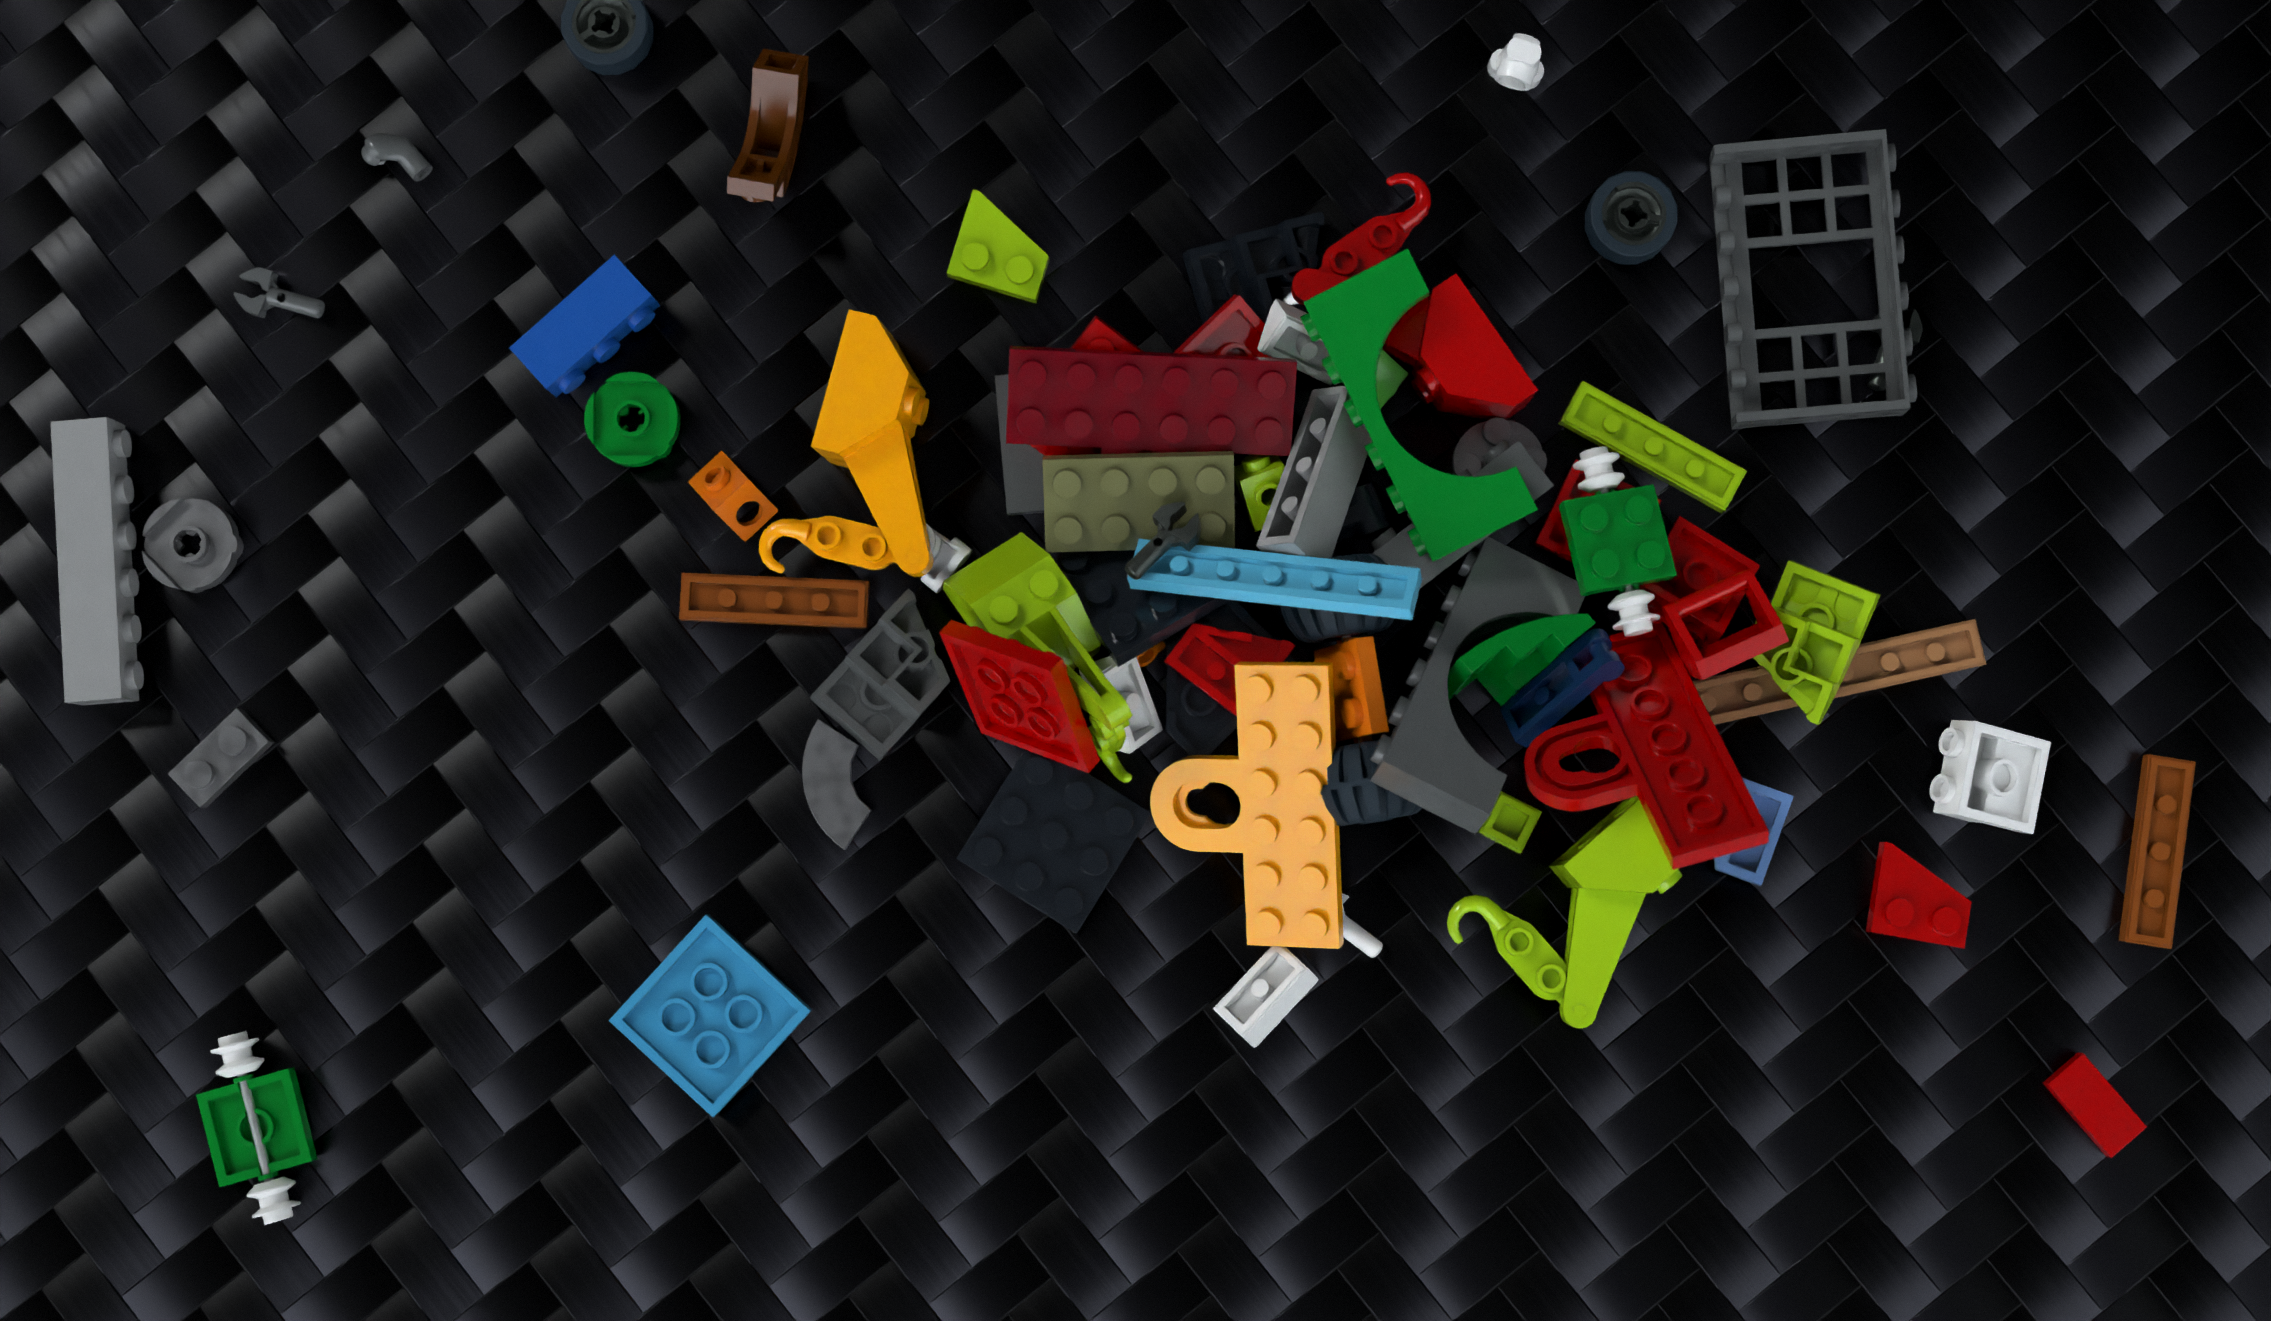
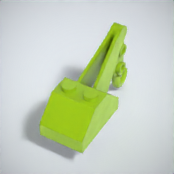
[943,532,1132,783]
[1447,796,1683,1028]

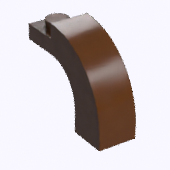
[727,49,809,202]

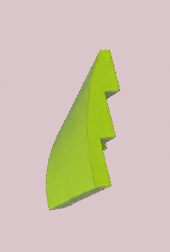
[1753,561,1881,725]

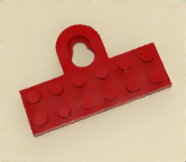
[1524,622,1769,870]

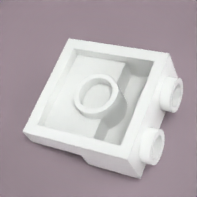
[1930,720,2051,834]

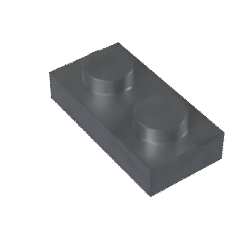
[168,708,274,808]

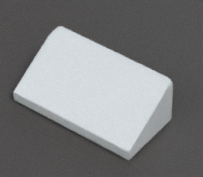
[1257,299,1333,386]
[1079,656,1163,754]
[1213,946,1318,1047]

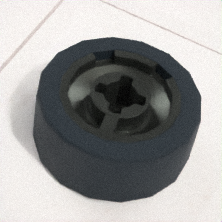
[561,0,653,75]
[1585,171,1677,264]

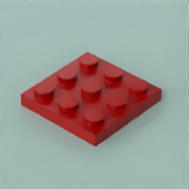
[939,620,1100,773]

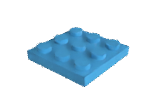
[609,914,812,1117]

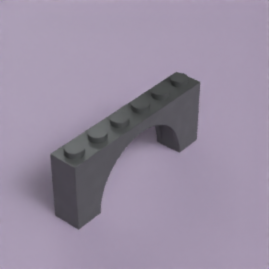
[1370,537,1585,834]

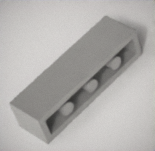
[1256,386,1372,558]

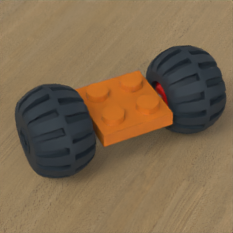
[1281,554,1422,826]

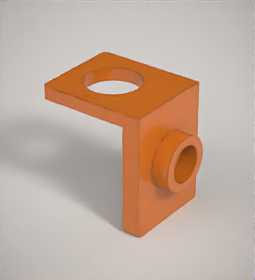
[688,451,778,542]

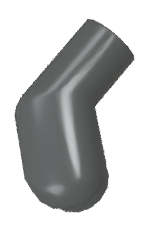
[361,133,433,182]

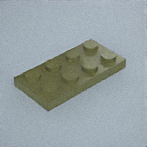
[1042,451,1235,552]

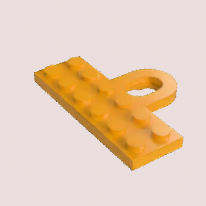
[1150,662,1344,949]

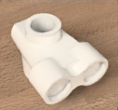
[1488,33,1544,91]
[921,524,972,594]

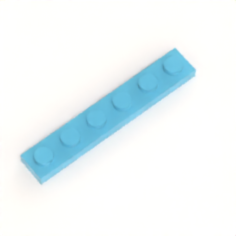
[1127,539,1422,620]

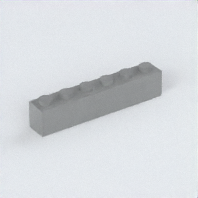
[51,417,144,706]

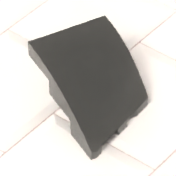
[810,588,950,761]

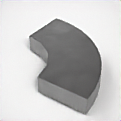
[802,719,872,850]

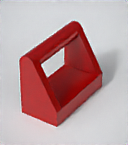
[1661,568,1789,680]

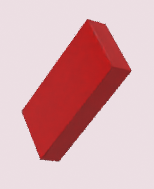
[2043,1052,2147,1158]

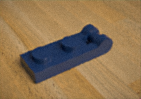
[1500,628,1624,748]

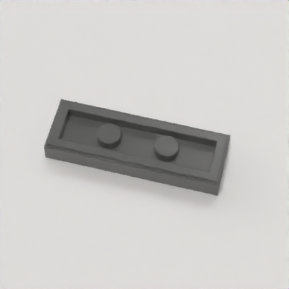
[995,374,1044,516]

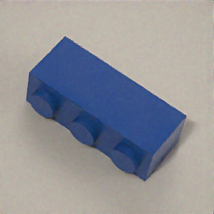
[509,255,660,398]

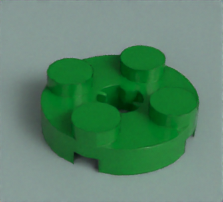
[584,372,681,467]

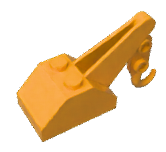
[759,309,934,577]

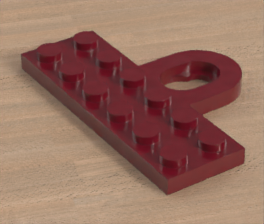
[1006,346,1297,456]

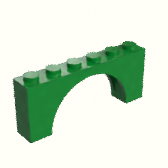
[1300,249,1538,562]

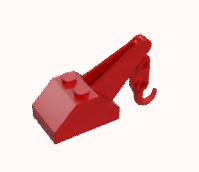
[1291,172,1538,420]

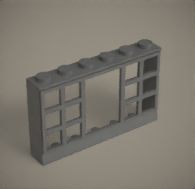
[1709,129,1917,429]

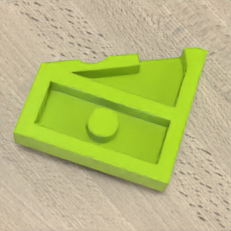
[947,189,1049,304]

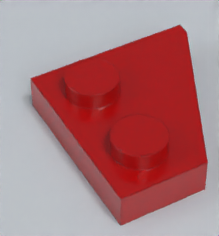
[1164,623,1295,717]
[1866,842,1972,949]

